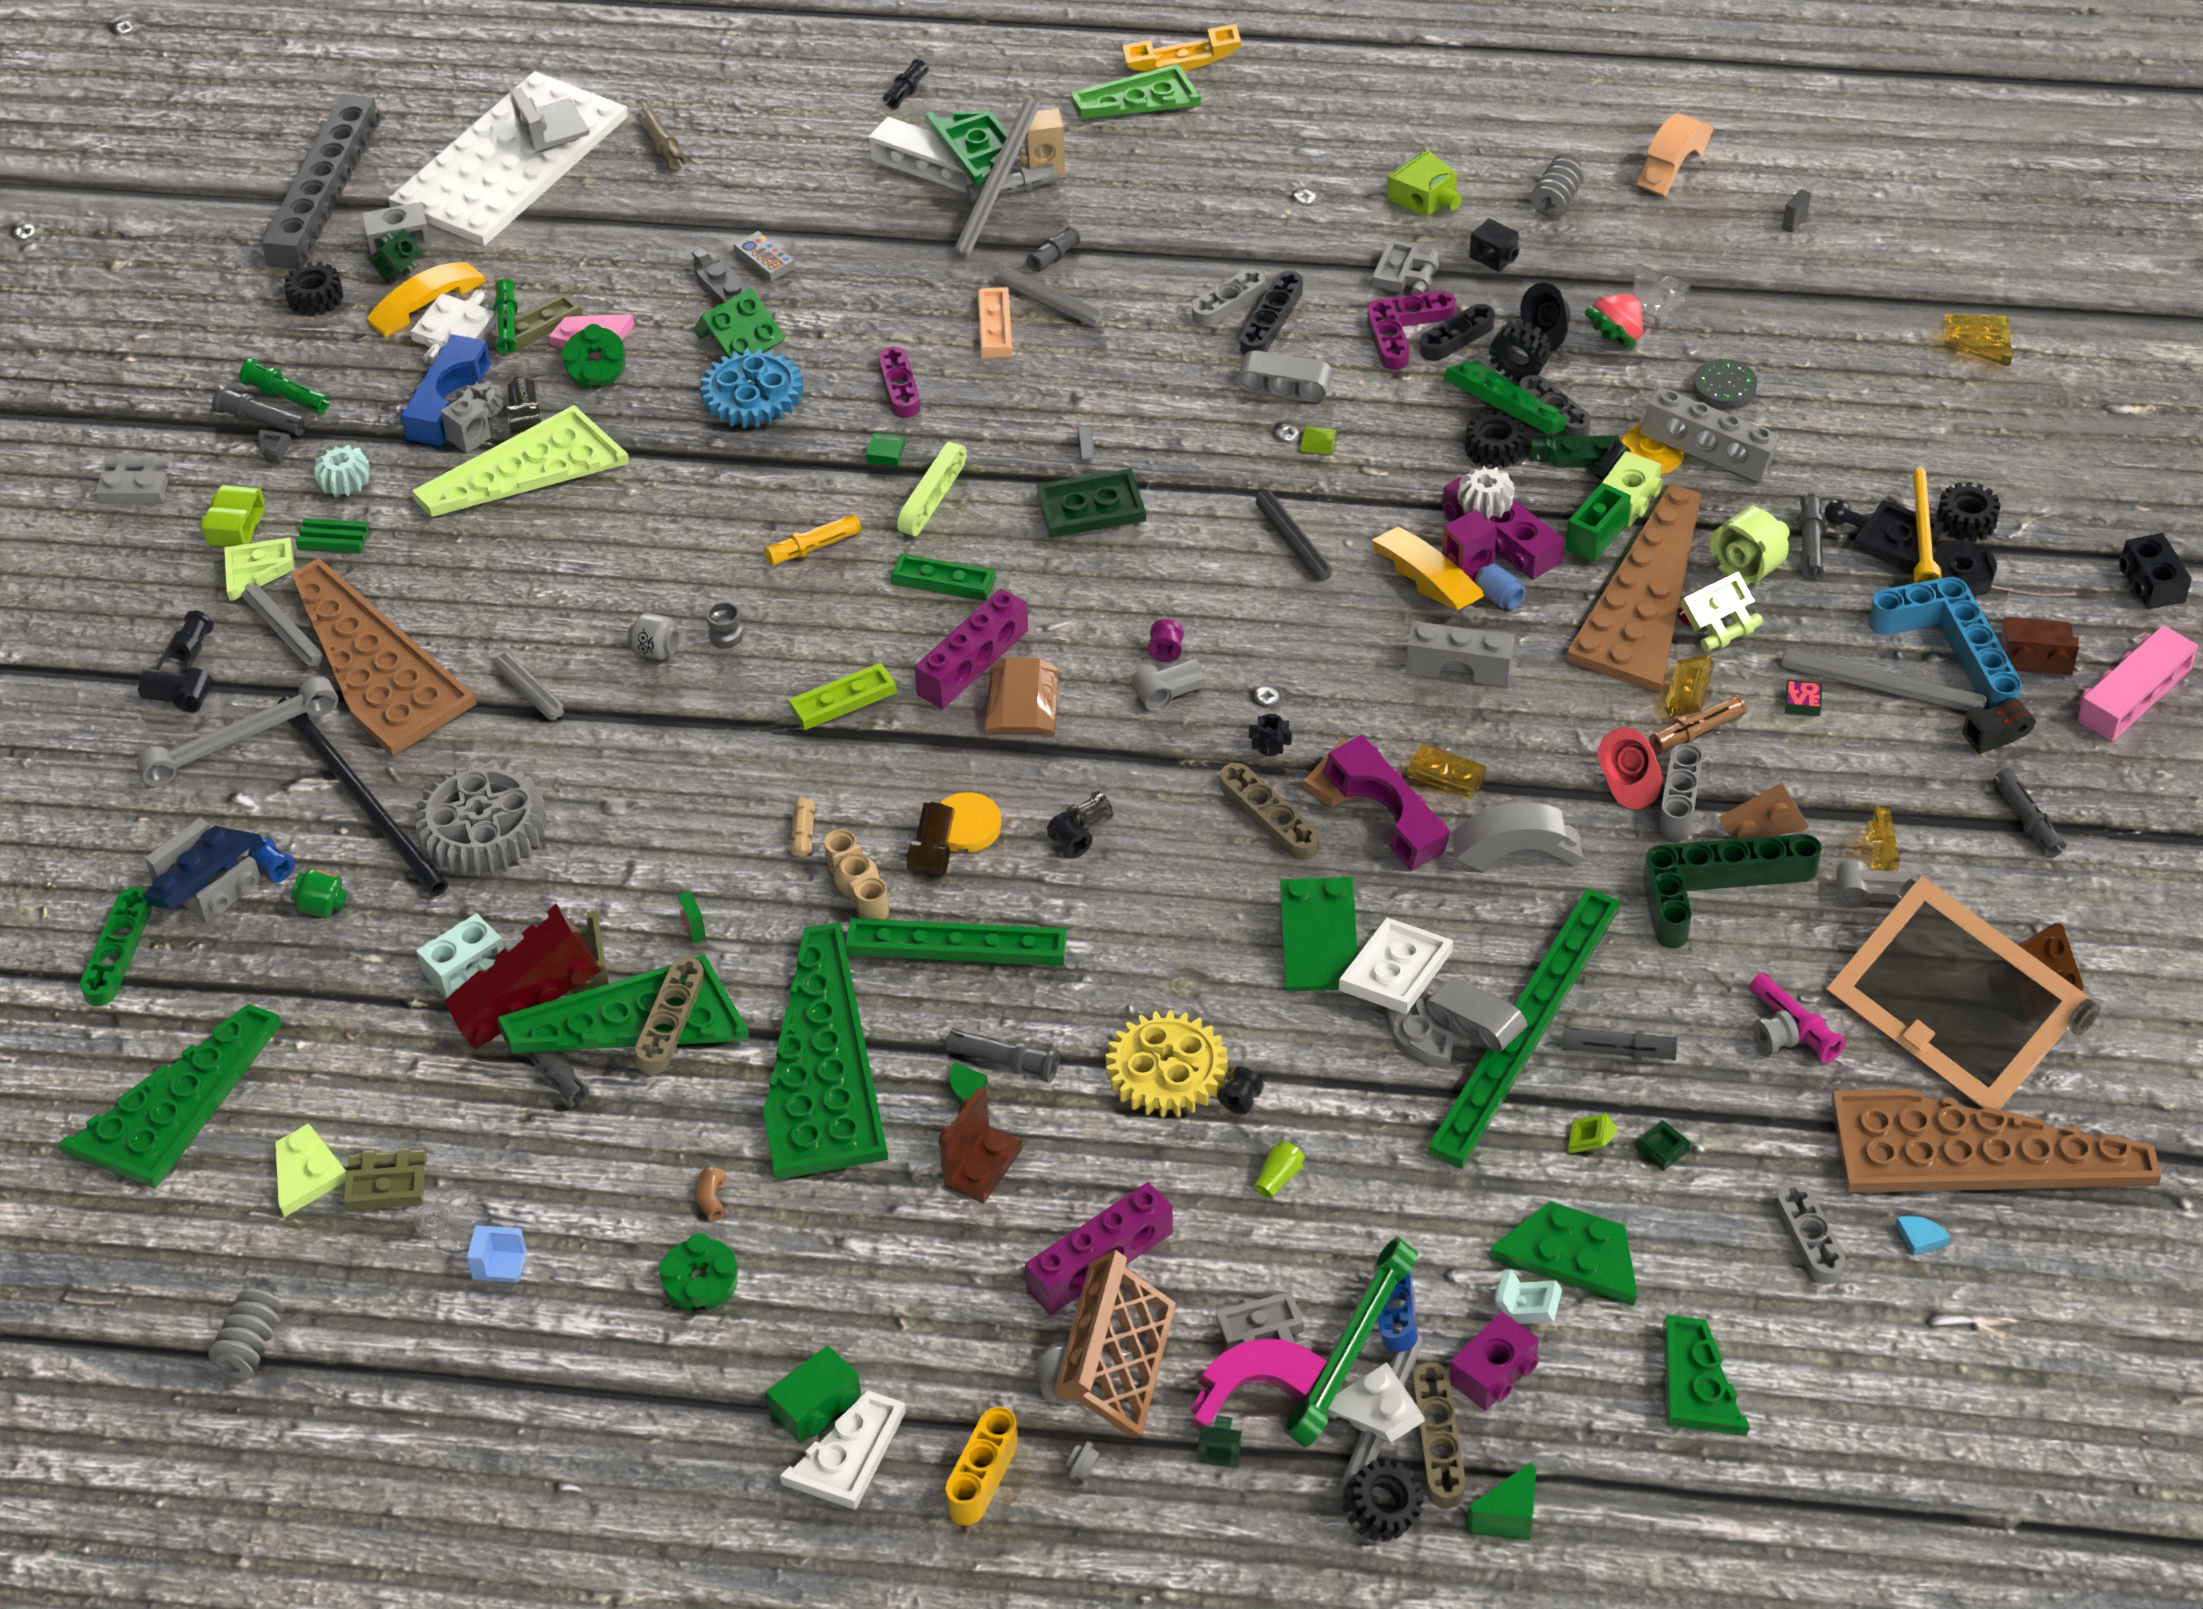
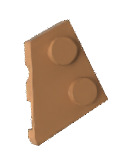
[1719,783,1809,839]

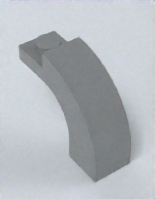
[1451,802,1583,872]

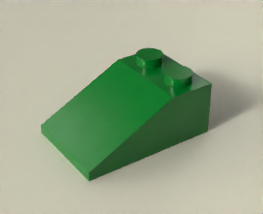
[1279,877,1358,991]

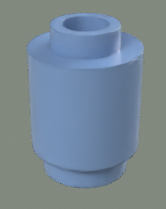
[1475,563,1526,610]

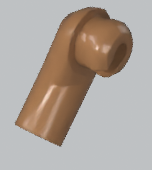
[694,1166,727,1222]

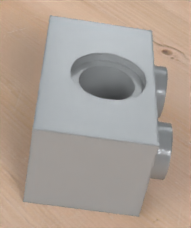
[362,202,432,254]

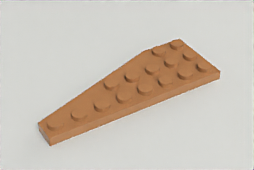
[291,557,477,756]
[1831,1089,2162,1193]

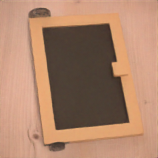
[1827,876,2100,1110]

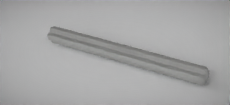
[954,97,1040,257]
[1781,648,1987,712]

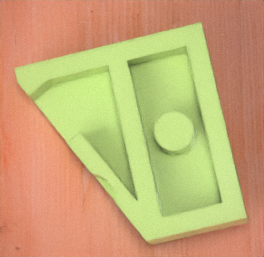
[224,538,294,601]
[275,1123,346,1218]

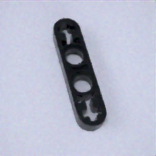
[1240,271,1303,355]

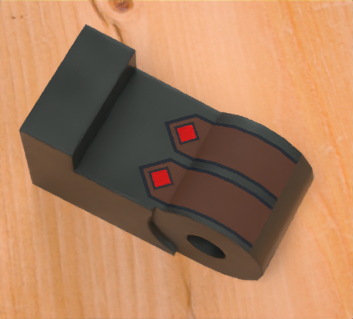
[1962,698,2036,754]

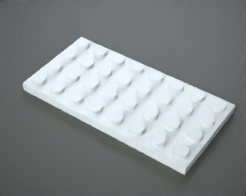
[388,71,628,246]

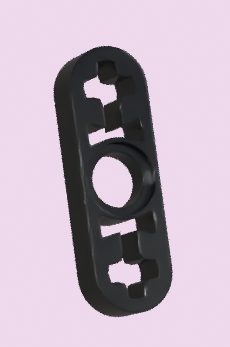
[1419,304,1495,361]

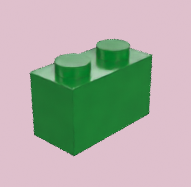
[1566,483,1631,562]
[766,1345,862,1444]

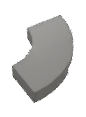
[1385,998,1455,1070]

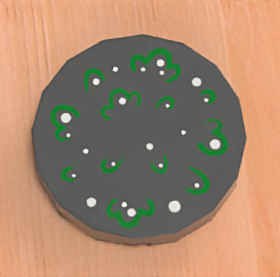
[1693,359,1757,409]

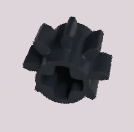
[1249,713,1292,756]

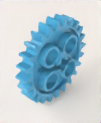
[700,348,804,428]

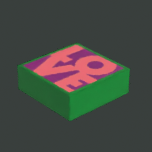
[677,891,706,943]

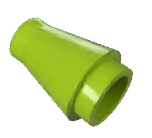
[1253,1140,1305,1199]

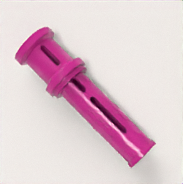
[1749,973,1846,1063]

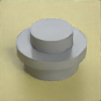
[1065,1441,1101,1482]

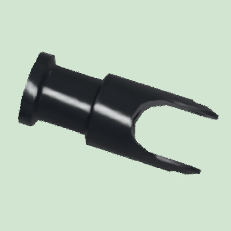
[156,610,214,674]

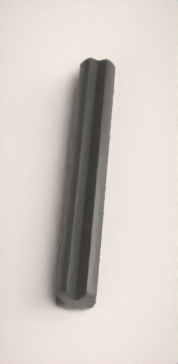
[1255,489,1332,581]

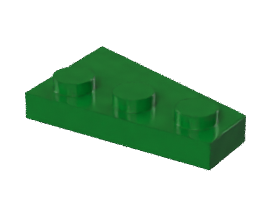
[1663,1314,1750,1436]

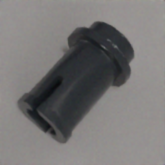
[1592,440,1631,481]

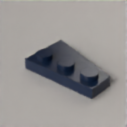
[143,826,266,910]

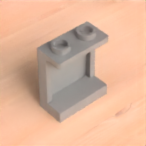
[145,817,262,923]

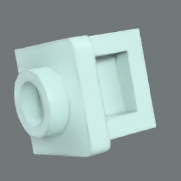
[1495,1270,1562,1324]

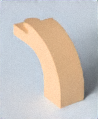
[1636,113,1713,198]

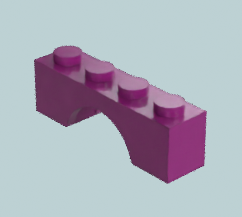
[1324,735,1450,871]

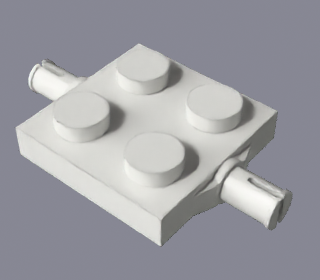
[411,290,496,365]

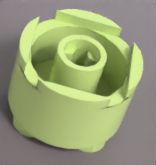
[1710,505,1790,585]

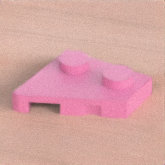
[549,314,634,360]

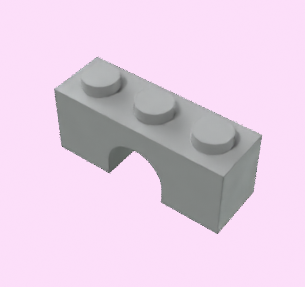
[1406,621,1515,688]

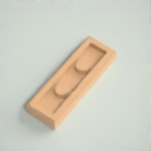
[978,287,1013,359]

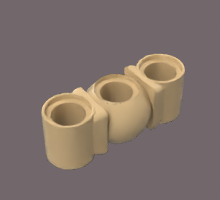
[824,829,889,920]

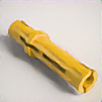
[764,513,862,567]

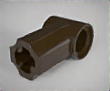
[907,802,955,876]

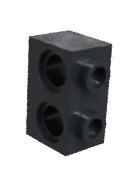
[2119,533,2192,610]

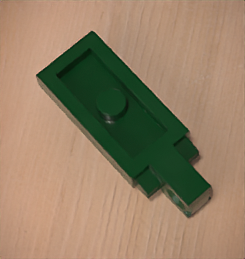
[1530,435,1620,468]

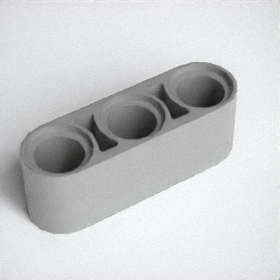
[1236,351,1333,403]
[1659,743,1703,842]
[1425,978,1527,1052]

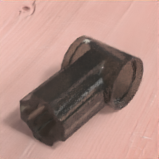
[507,376,542,434]

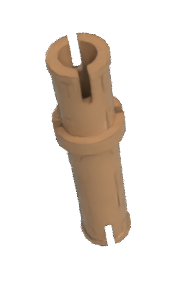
[1649,695,1747,754]

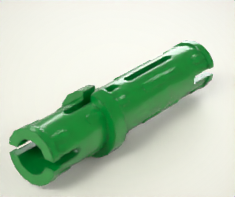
[493,279,518,354]

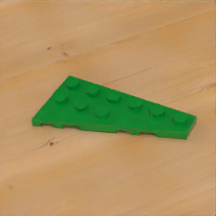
[497,955,749,1053]
[58,1004,282,1189]

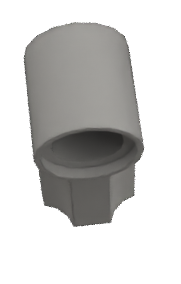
[1131,659,1205,711]
[1836,860,1911,909]

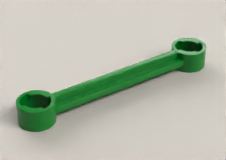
[1284,1237,1418,1447]

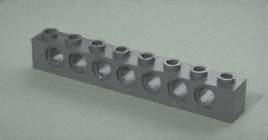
[261,94,381,269]

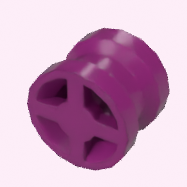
[1148,619,1184,662]

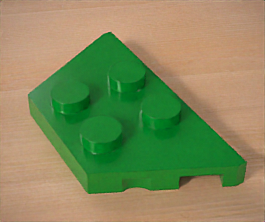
[925,110,1009,186]
[1490,1201,1637,1306]

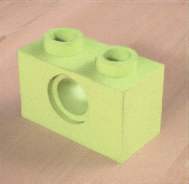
[1602,451,1663,527]

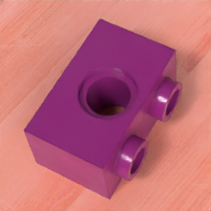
[1442,510,1497,584]
[1449,1311,1539,1411]

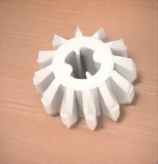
[1458,465,1515,520]

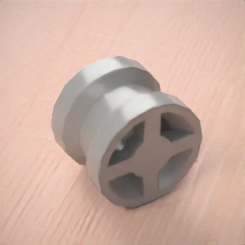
[1754,1010,1799,1055]

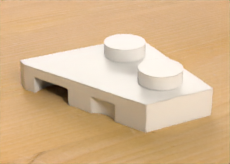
[1326,1363,1426,1442]

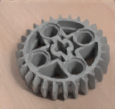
[415,763,547,876]

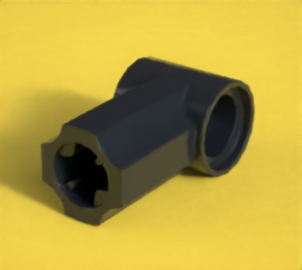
[138,667,213,713]

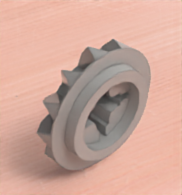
[454,381,506,418]

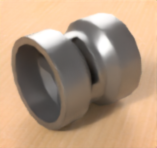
[706,601,743,649]

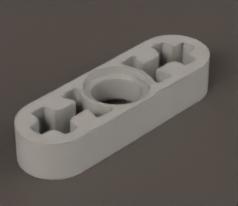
[1192,269,1265,326]
[1776,1183,1845,1284]

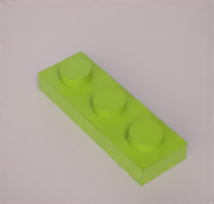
[789,662,897,731]

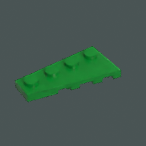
[1443,360,1568,435]

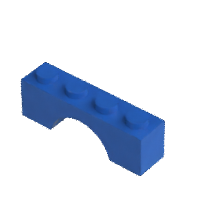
[400,334,491,446]

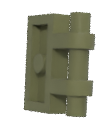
[343,1146,427,1211]

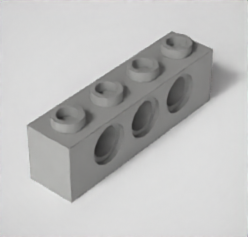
[1640,387,1780,482]

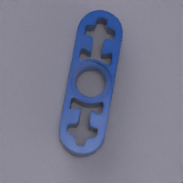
[1374,1269,1418,1352]

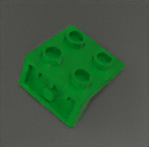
[693,288,785,359]

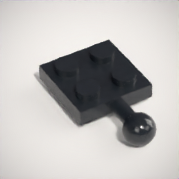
[1824,499,1944,572]

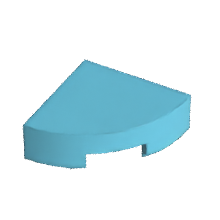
[1896,1216,1951,1256]

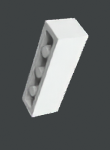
[869,117,987,193]

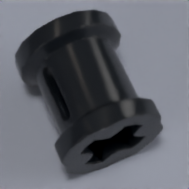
[1047,812,1093,858]

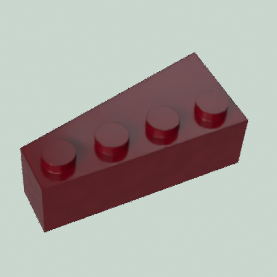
[444,903,601,1049]

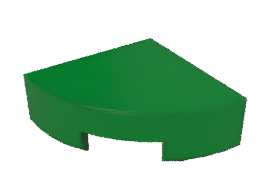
[950,1062,988,1105]

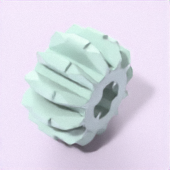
[314,444,370,498]

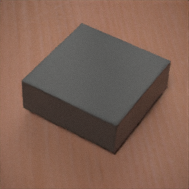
[1783,189,1811,232]

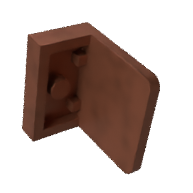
[2002,617,2079,676]

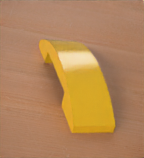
[1123,24,1241,72]
[367,262,486,337]

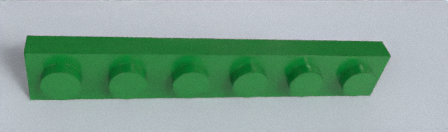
[845,918,1067,966]

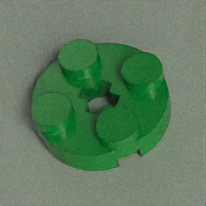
[561,324,626,387]
[659,1233,739,1311]

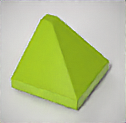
[1300,426,1337,455]
[1568,1113,1617,1154]

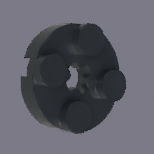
[1933,540,1997,596]

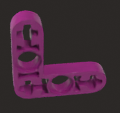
[1367,291,1456,370]

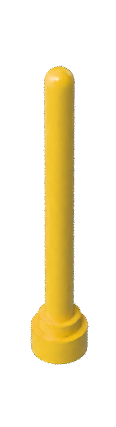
[1913,468,1941,583]

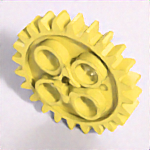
[1106,1010,1228,1118]

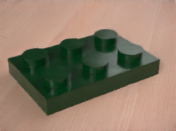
[1036,468,1146,538]

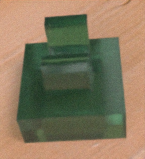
[1199,1415,1242,1468]

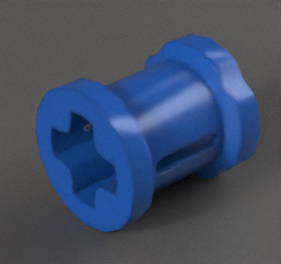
[247,837,295,883]

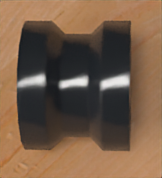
[1217,1067,1264,1114]

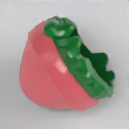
[1585,294,1644,349]

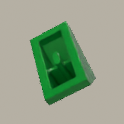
[1466,1462,1536,1540]

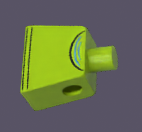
[1387,149,1462,216]

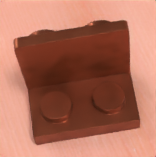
[938,1087,1023,1204]

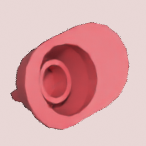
[1598,727,1663,810]

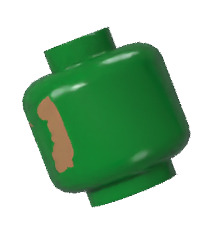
[291,867,348,919]

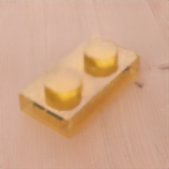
[1664,654,1715,718]
[1408,744,1487,799]
[1866,806,1900,871]

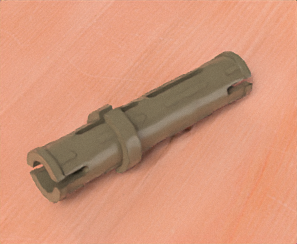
[637,107,687,170]

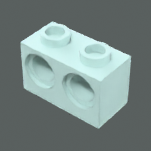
[416,913,504,998]

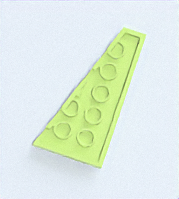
[412,405,630,517]

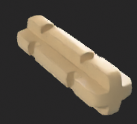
[790,796,815,859]

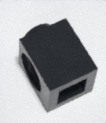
[1469,218,1520,272]

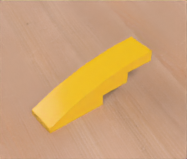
[1372,527,1484,611]

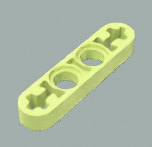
[898,442,967,536]

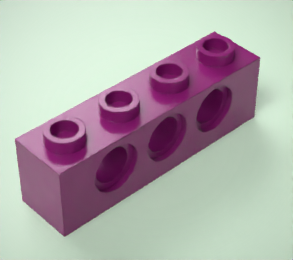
[1443,471,1564,580]
[914,588,1028,709]
[1025,1182,1173,1316]

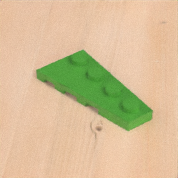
[1070,64,1201,119]

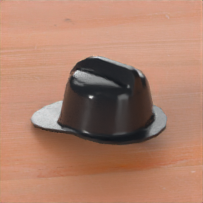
[1520,282,1571,353]

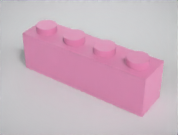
[2077,625,2198,742]

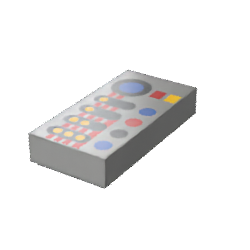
[734,231,795,281]

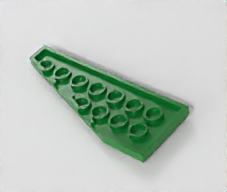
[763,922,888,1180]

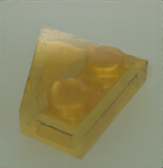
[1943,314,2012,366]

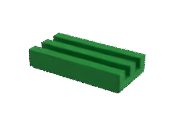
[295,518,369,553]

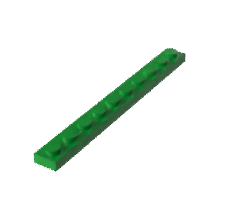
[1428,888,1620,1169]

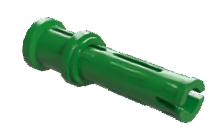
[239,358,330,414]

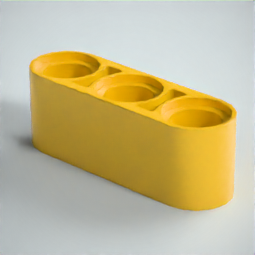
[946,1407,1018,1526]

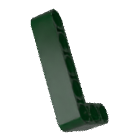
[1643,834,1822,948]

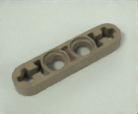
[1220,763,1319,860]
[635,957,703,1074]
[1412,1362,1465,1509]

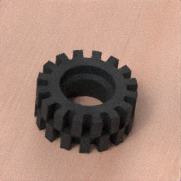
[284,262,343,316]
[1489,320,1551,382]
[1465,410,1525,469]
[1936,482,2001,542]
[1343,1459,1424,1542]

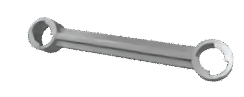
[136,677,338,787]

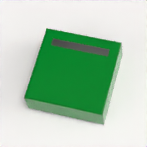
[866,433,905,466]

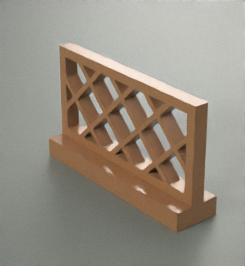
[1053,1250,1176,1439]

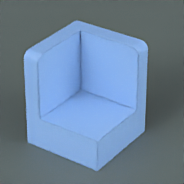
[467,1225,527,1283]

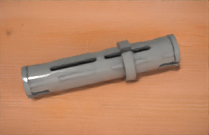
[966,163,1057,204]

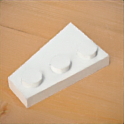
[780,1391,906,1510]

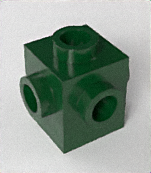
[367,229,423,282]

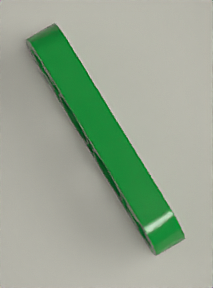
[80,887,152,1006]

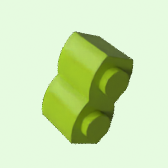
[200,485,265,547]

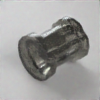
[1066,791,1113,831]

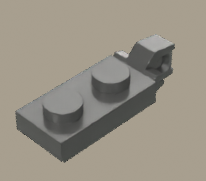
[692,248,749,305]

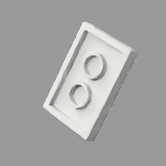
[1339,918,1453,1014]

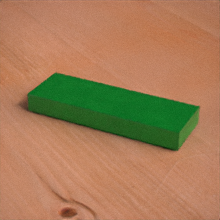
[890,553,996,601]

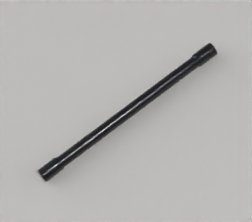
[277,695,448,897]

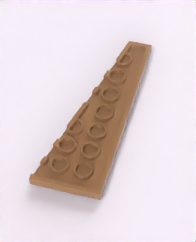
[1566,483,1701,694]

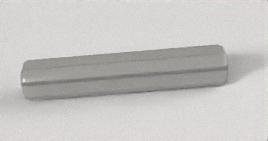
[494,653,564,720]

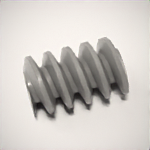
[1529,153,1584,216]
[208,1289,285,1380]

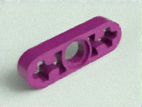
[879,346,920,418]

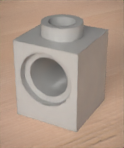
[440,395,491,453]

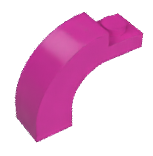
[1190,1339,1327,1433]

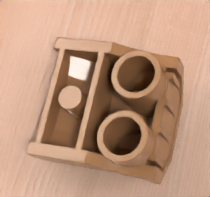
[985,658,1058,737]

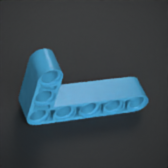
[1869,577,2022,710]

